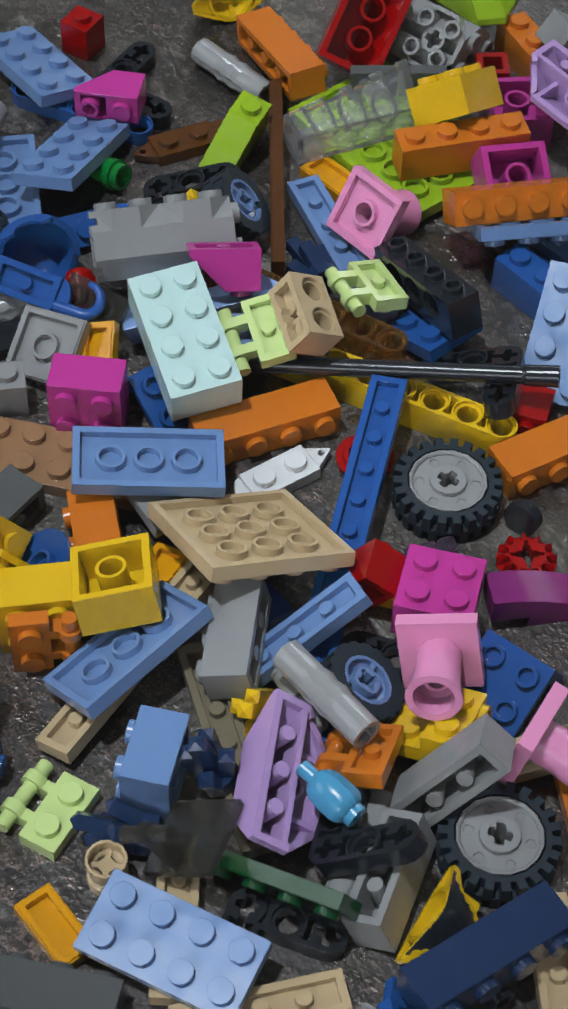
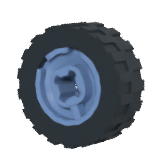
[201,166,270,242]
[320,641,405,724]

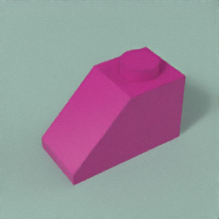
[186,242,262,297]

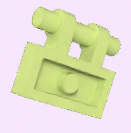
[325,259,409,317]
[217,293,297,377]
[0,759,100,862]

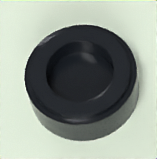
[503,498,543,536]

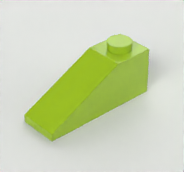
[198,90,272,168]

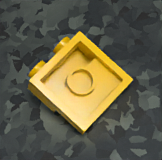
[390,687,492,761]

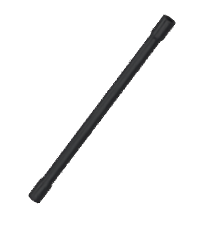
[248,356,561,388]

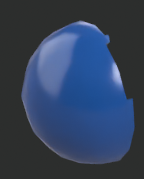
[0,214,81,279]

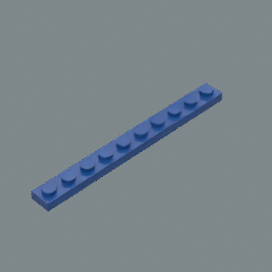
[309,374,408,662]

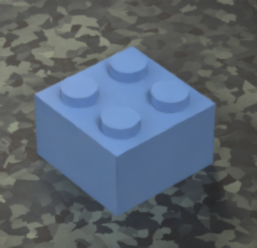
[113,704,191,828]

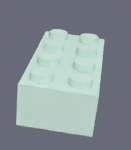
[127,261,243,421]

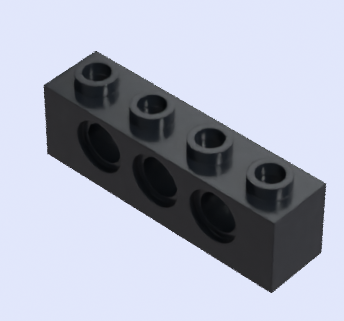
[374,235,483,341]

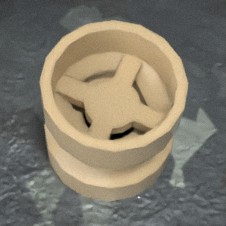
[85,840,129,897]

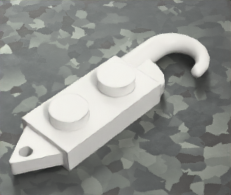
[233,445,330,494]

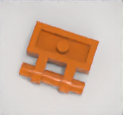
[7,610,84,673]
[314,723,404,790]

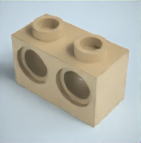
[268,271,344,357]

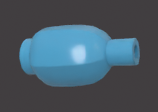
[296,760,366,828]

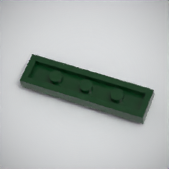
[195,841,363,922]

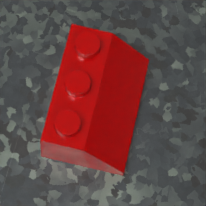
[315,0,412,73]

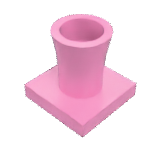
[326,165,422,260]
[395,613,485,721]
[498,681,568,787]

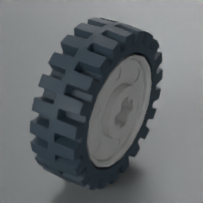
[391,438,503,544]
[435,781,563,909]

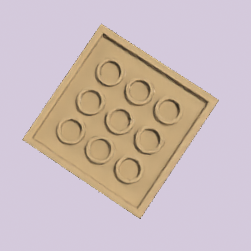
[147,489,356,584]

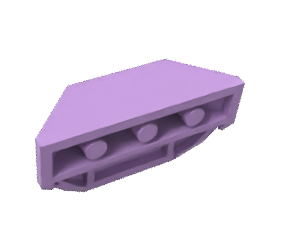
[530,39,568,130]
[230,688,326,855]

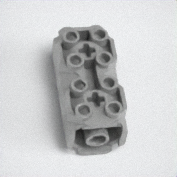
[389,0,494,71]
[87,189,243,283]

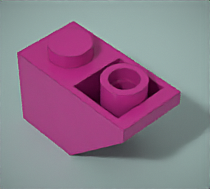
[73,70,146,124]

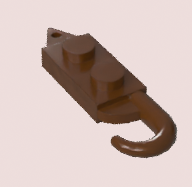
[134,119,224,167]

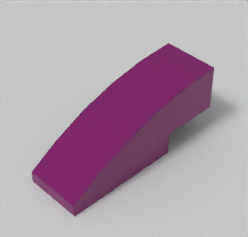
[482,570,568,626]

